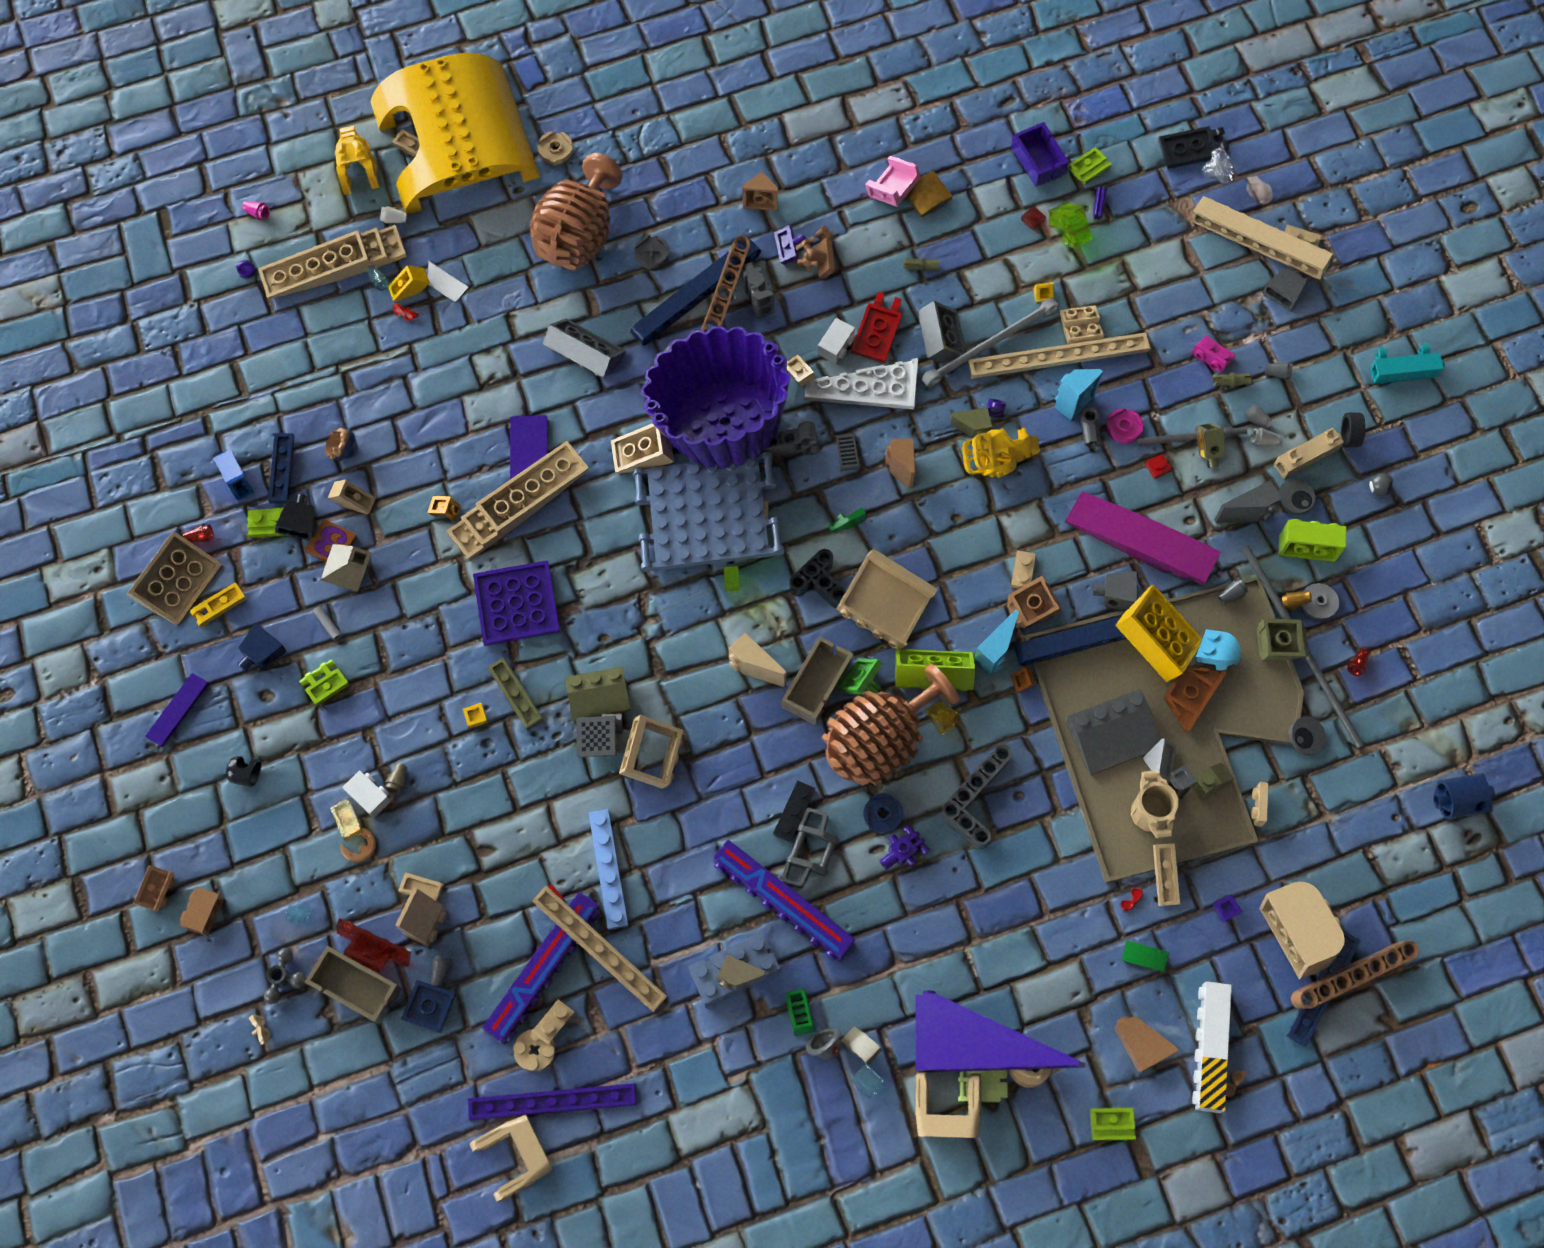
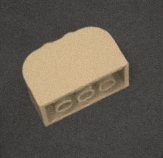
[1259,882,1345,980]

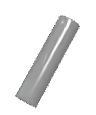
[313,606,342,641]

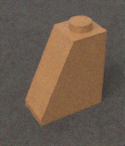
[1114,1015,1179,1073]

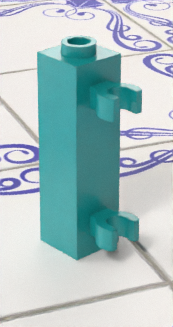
[1370,344,1445,384]

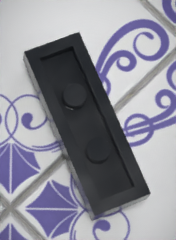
[773,780,815,842]

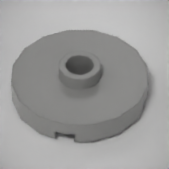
[1302,583,1339,621]

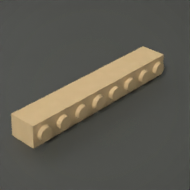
[1191,196,1333,280]

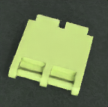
[958,1070,1008,1102]

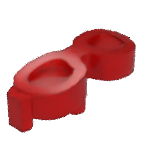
[393,303,419,321]

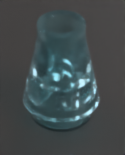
[366,265,390,290]

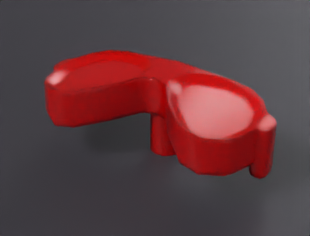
[1120,888,1143,912]

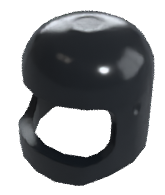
[226,756,262,787]

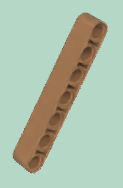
[701,236,750,332]
[1291,941,1419,1009]

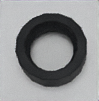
[1341,412,1366,448]

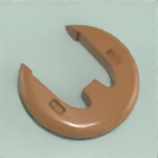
[340,828,376,863]

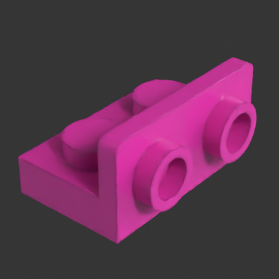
[1192,335,1236,373]

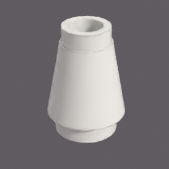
[380,206,407,223]

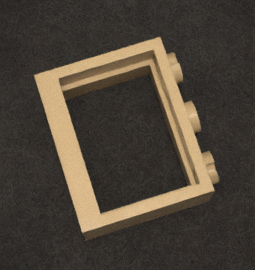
[619,715,684,789]

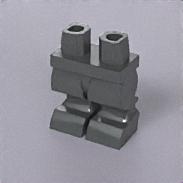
[743,262,775,319]

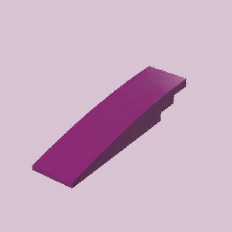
[1065,492,1221,586]

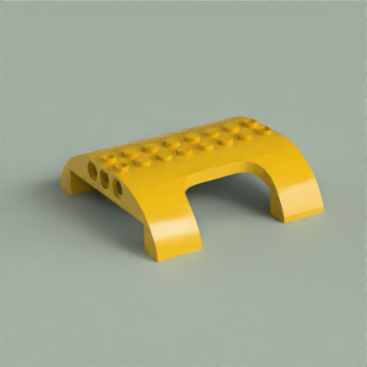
[371,53,540,215]

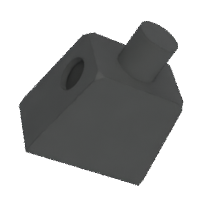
[1262,267,1306,311]
[1093,572,1137,611]

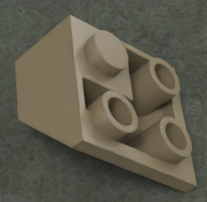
[321,544,372,592]

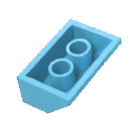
[1054,369,1103,421]

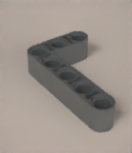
[941,744,1012,850]

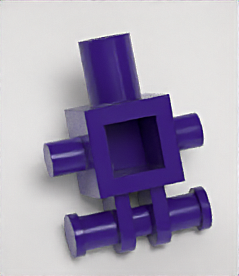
[879,824,931,870]

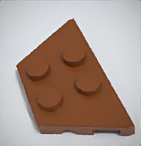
[1164,666,1227,733]

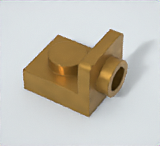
[427,496,461,521]

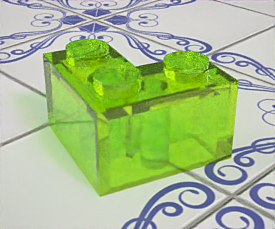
[1048,202,1093,248]

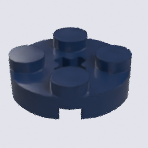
[863,793,903,834]

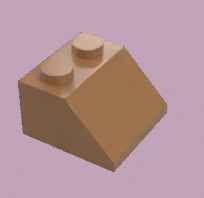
[885,438,915,488]

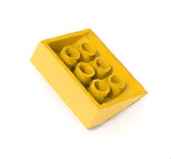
[1116,584,1202,682]

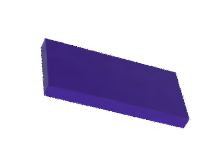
[510,415,548,479]

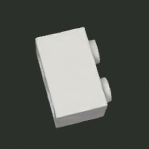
[817,318,856,364]
[342,770,391,818]

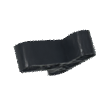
[789,549,847,608]

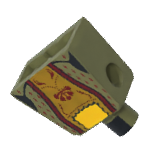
[1195,423,1225,468]

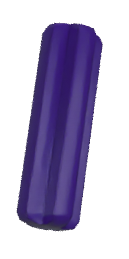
[1092,187,1106,220]

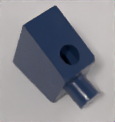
[238,623,287,672]

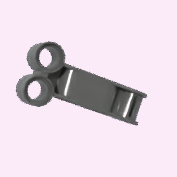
[760,421,819,457]

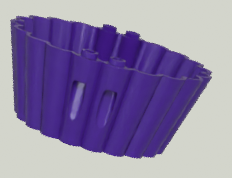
[641,326,791,468]

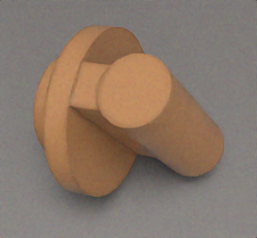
[815,226,834,243]

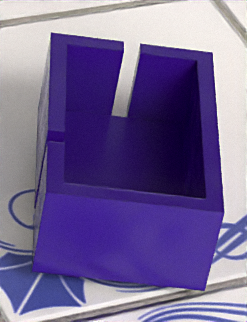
[1011,122,1069,187]

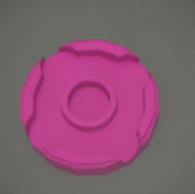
[1106,408,1143,444]

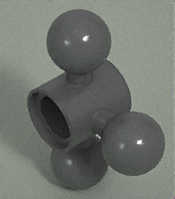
[264,948,307,1004]

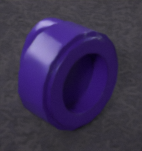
[236,260,256,279]
[987,398,1006,417]

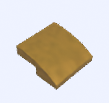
[906,171,953,217]

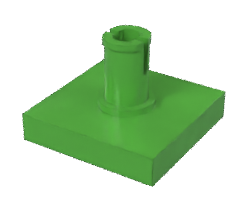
[837,658,883,695]

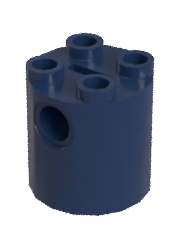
[1433,773,1495,819]

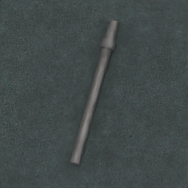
[1136,427,1248,446]

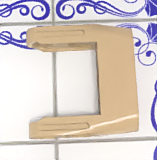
[916,1072,981,1138]
[469,1115,553,1202]

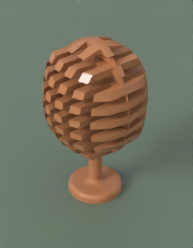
[530,153,623,271]
[822,664,959,786]

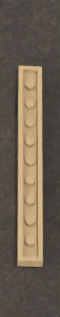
[968,333,1150,379]

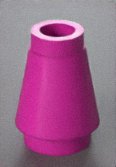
[242,201,270,220]

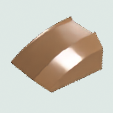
[1007,576,1063,628]

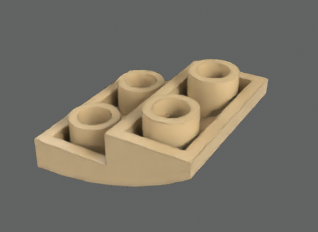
[1060,305,1104,344]

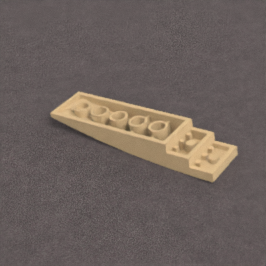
[258,225,407,299]
[447,441,589,561]

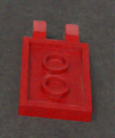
[851,292,902,363]

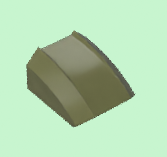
[1256,619,1309,661]

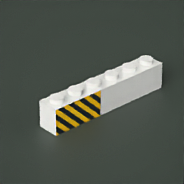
[1192,981,1231,1113]

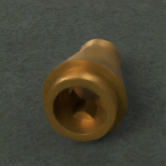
[1282,591,1313,611]

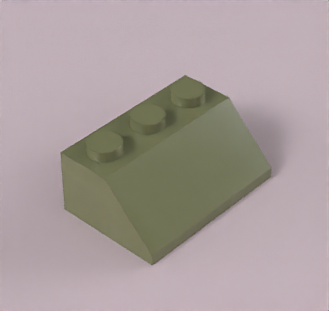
[565,666,631,722]

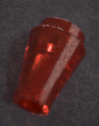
[183,524,214,542]
[1347,647,1371,676]

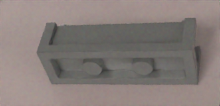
[1167,765,1197,801]

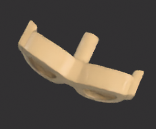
[248,1015,270,1046]

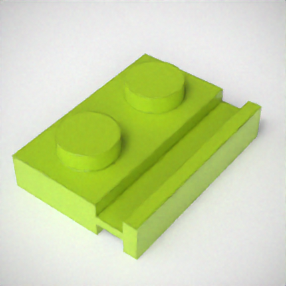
[1068,147,1112,185]
[247,508,284,538]
[1090,1108,1136,1141]

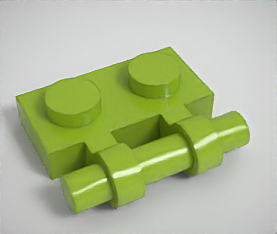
[299,659,350,706]

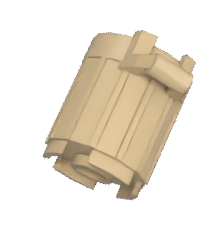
[1131,770,1178,838]

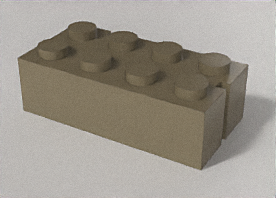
[782,636,853,726]
[305,946,401,1025]

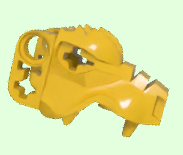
[335,126,379,195]
[962,428,1040,478]

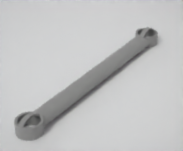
[922,298,1059,388]

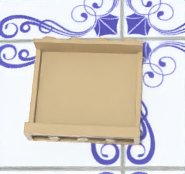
[836,548,938,649]

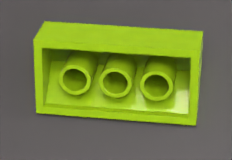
[895,649,975,691]

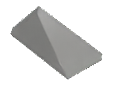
[1143,739,1176,781]

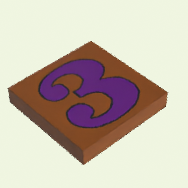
[304,519,357,562]

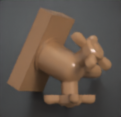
[796,237,835,279]

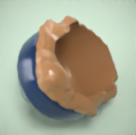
[325,428,358,461]

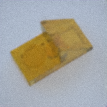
[924,700,960,734]

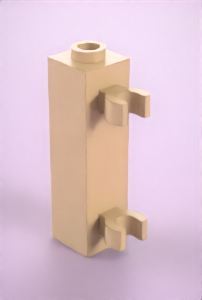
[1274,428,1344,479]

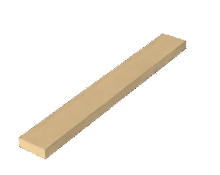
[532,886,667,1012]

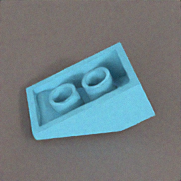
[974,609,1019,676]

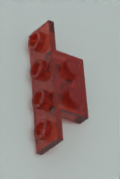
[337,918,411,973]

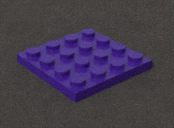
[473,560,560,646]

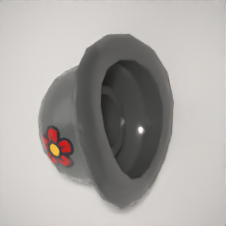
[806,1028,841,1060]

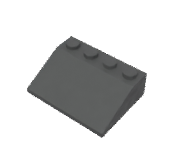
[1066,689,1160,775]

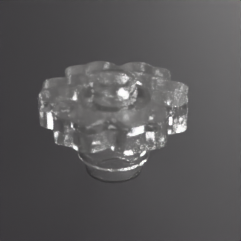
[1203,147,1233,184]

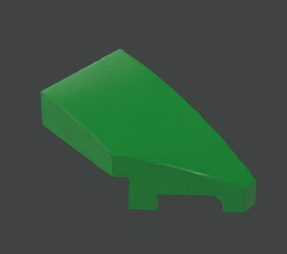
[828,507,866,531]

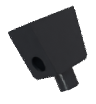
[275,494,314,541]

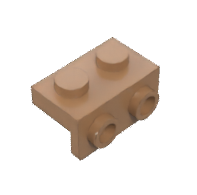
[133,865,176,912]

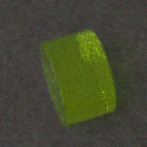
[724,566,739,591]

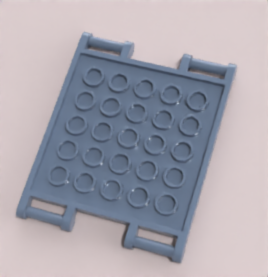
[633,451,785,572]

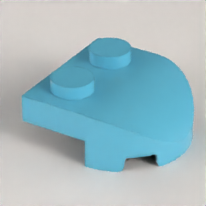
[1196,629,1241,670]

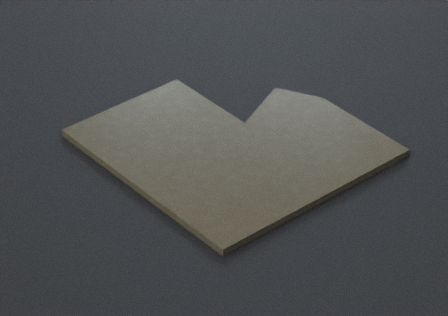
[1023,576,1304,884]

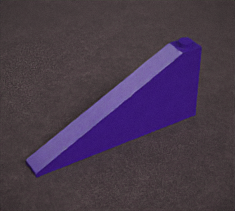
[916,990,1085,1073]

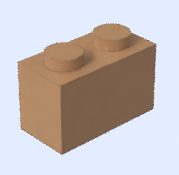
[180,887,224,937]

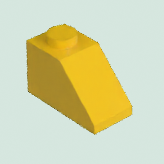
[388,265,430,301]

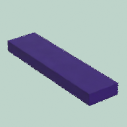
[145,673,209,748]

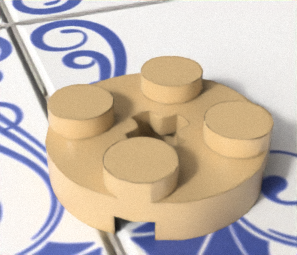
[538,131,573,166]
[513,1029,556,1072]

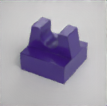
[1213,894,1242,923]

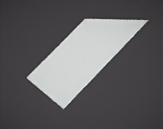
[428,262,468,302]

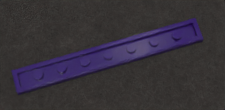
[468,1083,637,1121]

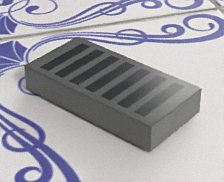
[835,433,859,471]

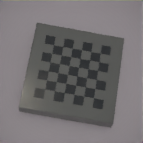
[576,716,617,758]

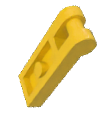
[190,582,247,628]

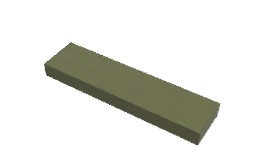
[487,657,544,731]

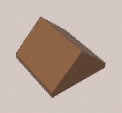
[742,172,778,211]

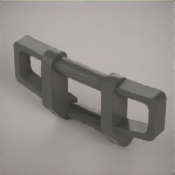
[781,808,839,888]

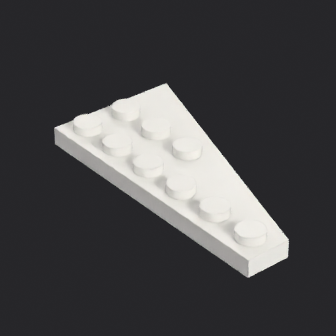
[804,358,918,410]

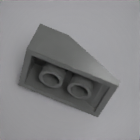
[1214,481,1283,523]

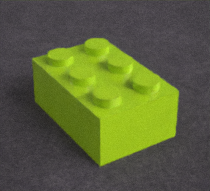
[1278,519,1346,562]

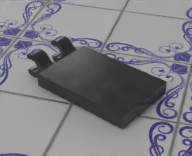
[1158,126,1230,169]

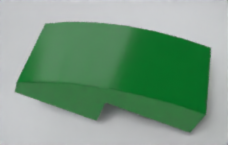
[1122,941,1170,973]

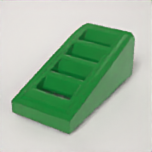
[785,988,814,1036]

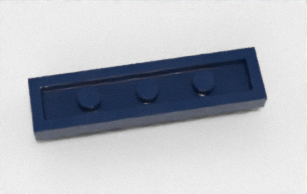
[268,433,295,504]

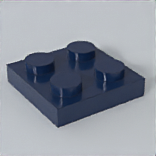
[401,980,456,1033]

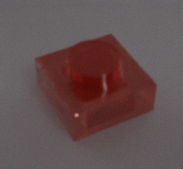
[1021,206,1046,230]

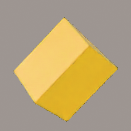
[1033,282,1054,302]

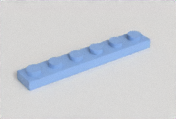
[589,809,628,930]

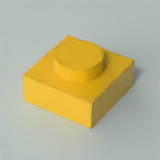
[463,703,488,729]

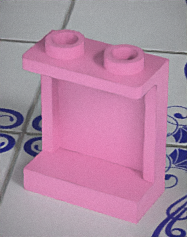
[865,156,921,207]

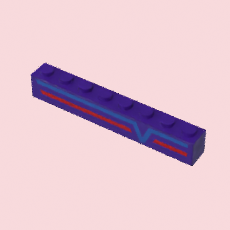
[713,840,855,962]
[482,891,600,1045]

